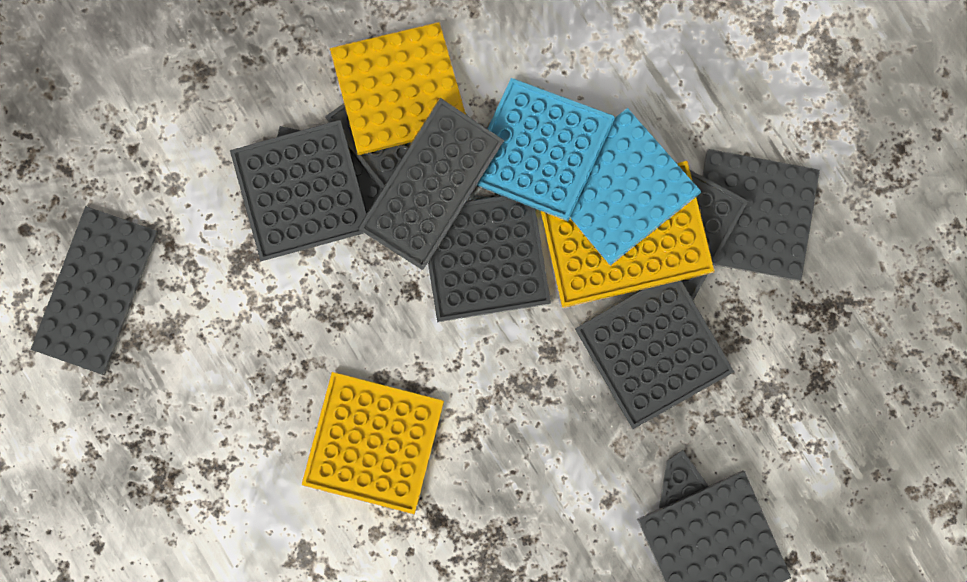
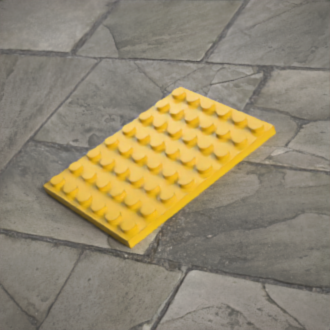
[541,161,715,308]

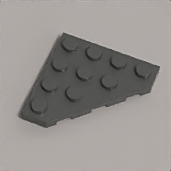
[659,450,708,509]

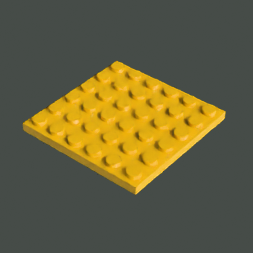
[330,22,466,155]
[301,372,444,514]

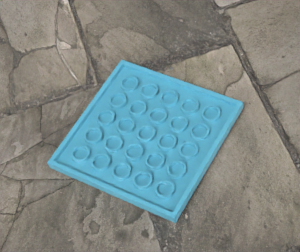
[477,78,615,221]
[570,108,701,266]

